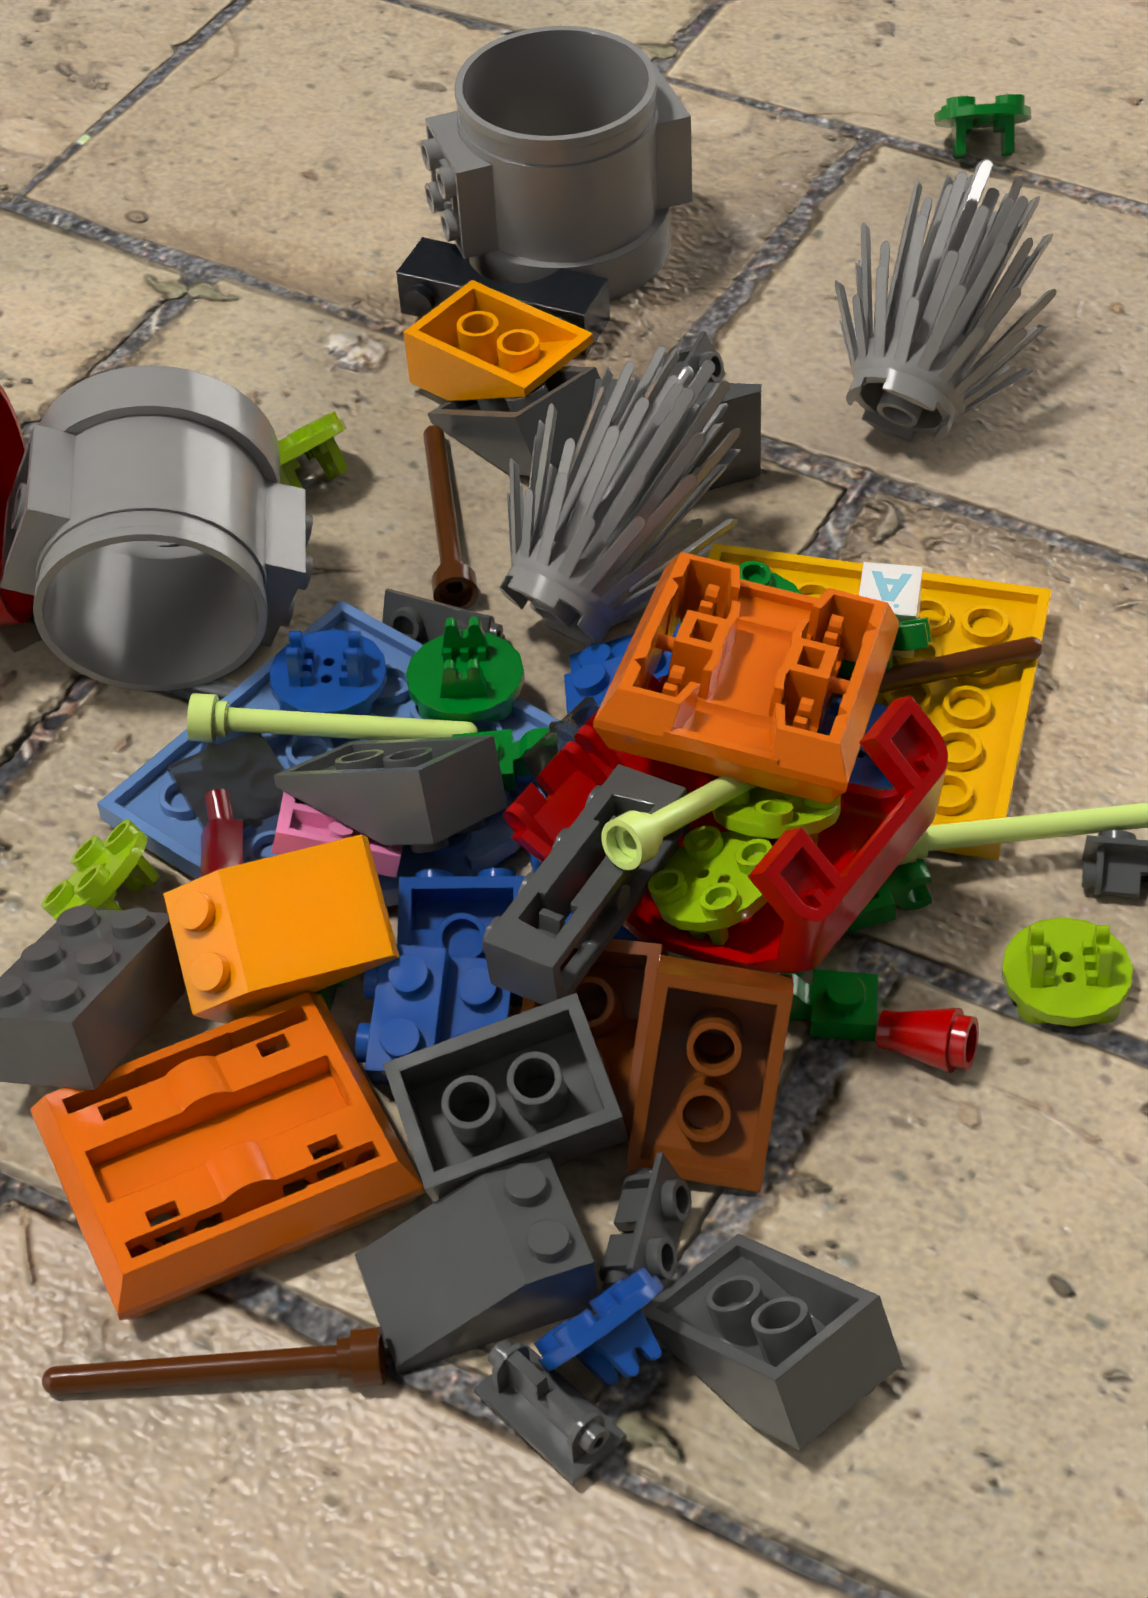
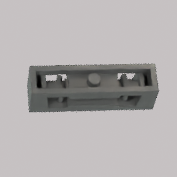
[482,764,690,1005]

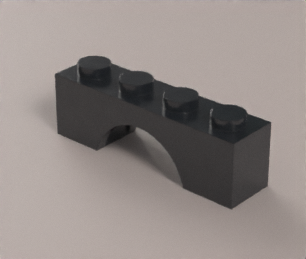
[396,237,610,356]

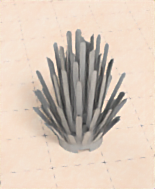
[835,159,1057,443]
[499,345,741,646]

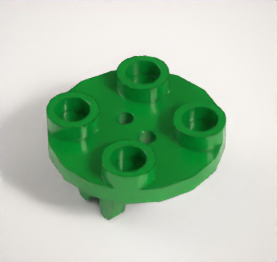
[934,94,1032,158]
[406,617,525,722]

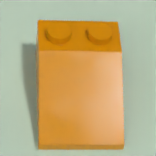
[403,280,594,401]
[163,834,399,1024]

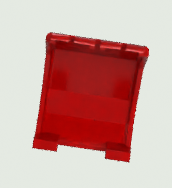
[503,675,948,975]

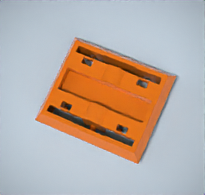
[593,552,900,804]
[30,991,425,1320]

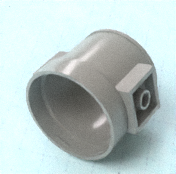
[420,26,693,301]
[0,365,313,691]

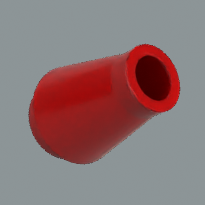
[876,1008,979,1074]

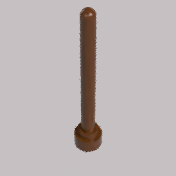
[423,425,478,609]
[828,637,1043,705]
[41,1327,386,1395]

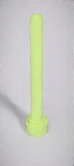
[187,693,478,742]
[601,776,756,870]
[898,802,1148,866]

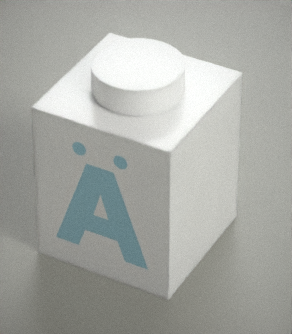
[859,562,923,658]

